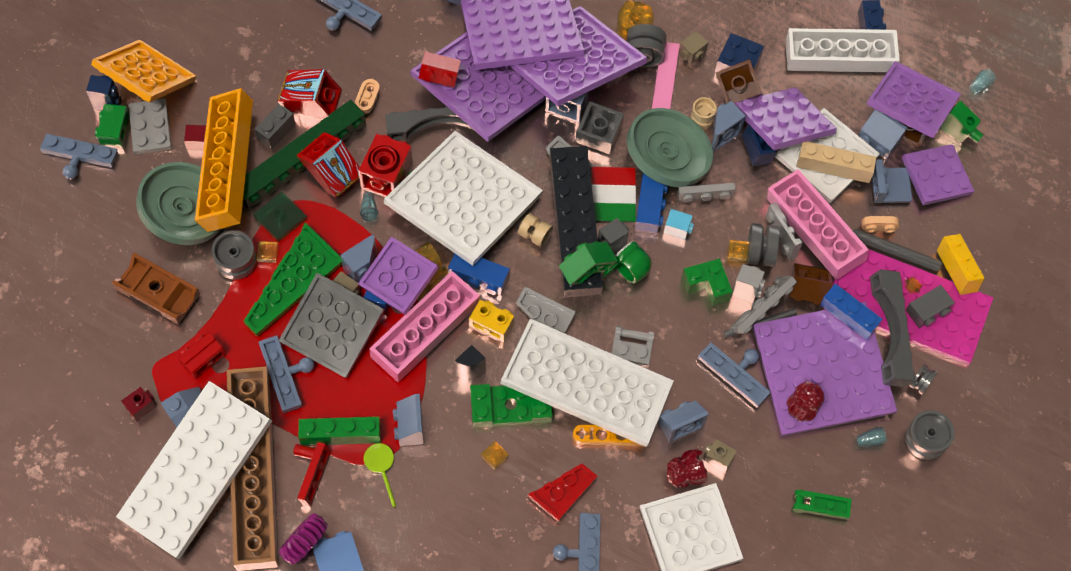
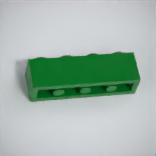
[298,417,381,445]

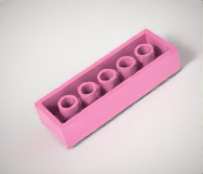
[767,169,869,280]
[370,271,480,382]

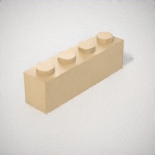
[796,142,876,183]

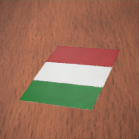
[591,167,636,222]

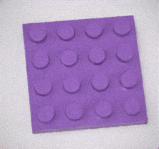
[866,61,961,139]
[735,87,837,150]

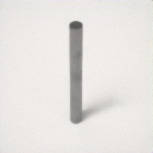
[723,308,797,339]

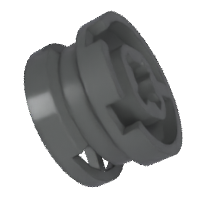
[909,364,938,395]

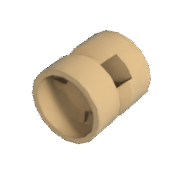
[690,97,717,130]
[518,213,553,247]

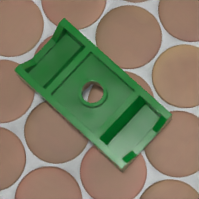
[470,384,552,428]

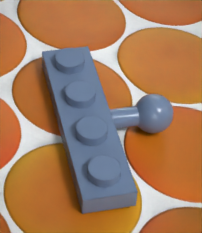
[320,0,382,31]
[40,133,119,179]
[259,335,314,413]
[698,343,771,408]
[552,513,600,571]

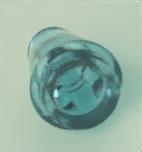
[969,68,996,94]
[360,192,379,221]
[856,426,887,448]

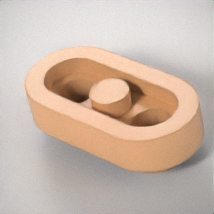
[355,79,380,114]
[861,216,899,233]

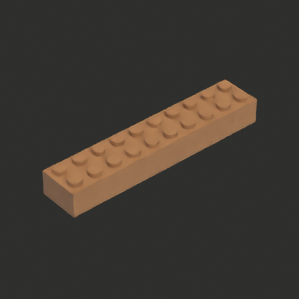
[227,366,278,571]

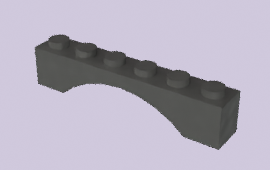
[385,106,470,141]
[870,269,915,387]

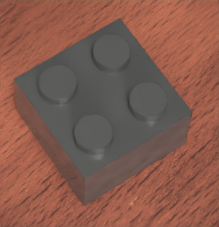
[575,102,624,154]

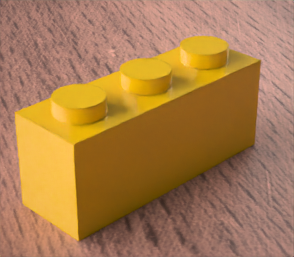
[937,234,985,295]

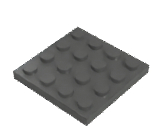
[278,273,385,378]

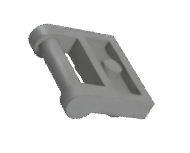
[611,326,654,367]

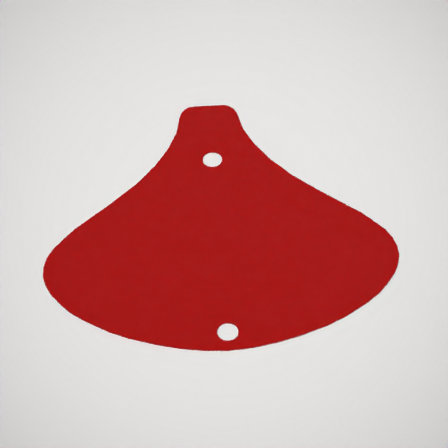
[152,200,427,465]

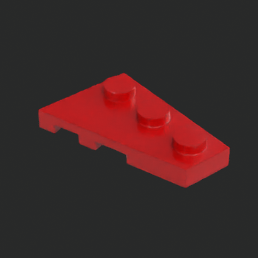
[528,463,597,522]

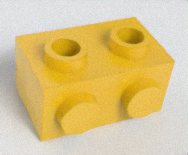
[469,300,514,342]

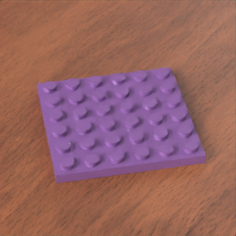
[460,0,584,70]
[510,6,647,106]
[410,32,546,142]
[753,302,897,437]

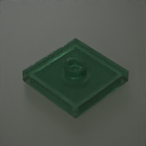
[253,192,307,242]

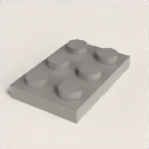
[129,98,172,155]

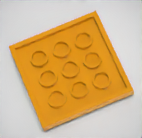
[91,40,196,103]

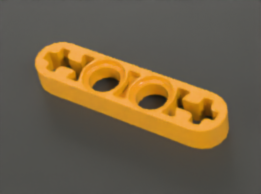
[573,425,643,446]

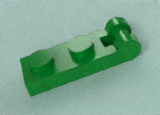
[793,490,852,520]

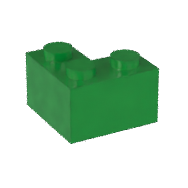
[559,241,618,285]
[681,258,733,306]

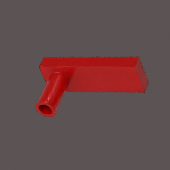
[293,442,331,506]

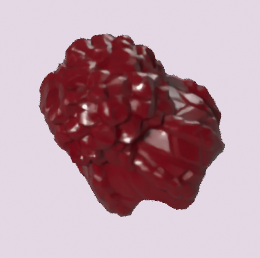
[786,381,825,422]
[666,449,707,488]

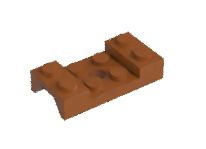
[112,253,200,325]

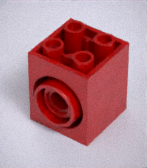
[358,133,413,197]

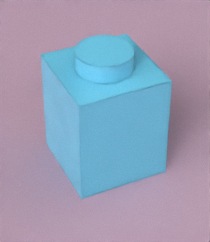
[664,209,694,239]

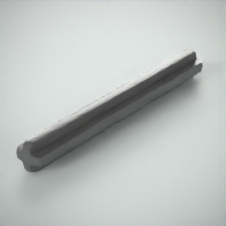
[853,229,942,271]

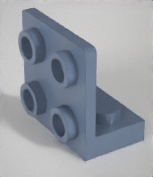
[872,159,912,203]

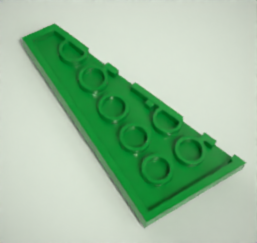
[244,223,342,337]

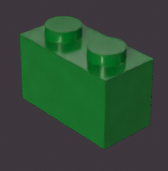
[95,104,130,147]

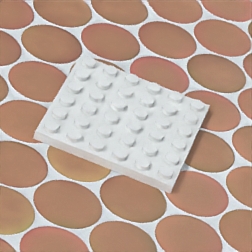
[384,131,543,266]

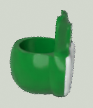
[602,241,652,284]

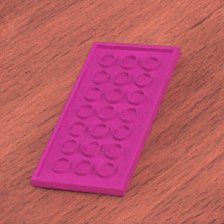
[823,249,994,366]

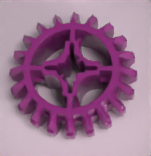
[279,513,328,565]

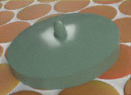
[627,108,713,187]
[136,162,221,245]

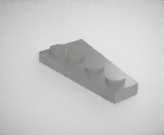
[731,276,797,334]

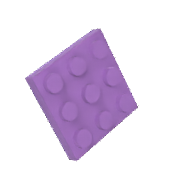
[902,144,974,205]
[358,236,439,315]

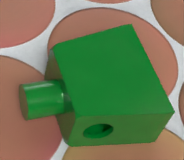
[940,101,984,143]

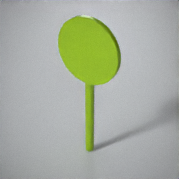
[364,443,396,507]

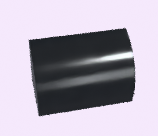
[455,345,486,380]

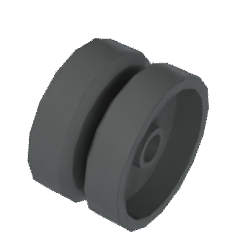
[627,24,667,67]
[746,223,779,267]
[211,231,257,280]
[905,410,954,460]

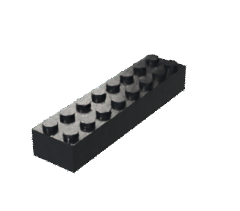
[549,146,603,298]

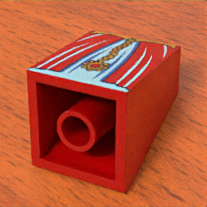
[277,69,342,119]
[296,132,360,197]

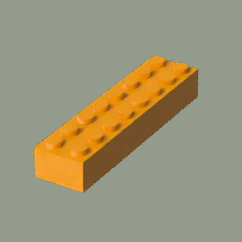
[195,88,253,232]

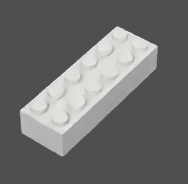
[785,28,899,72]

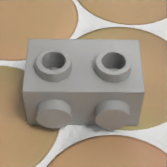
[732,264,766,303]

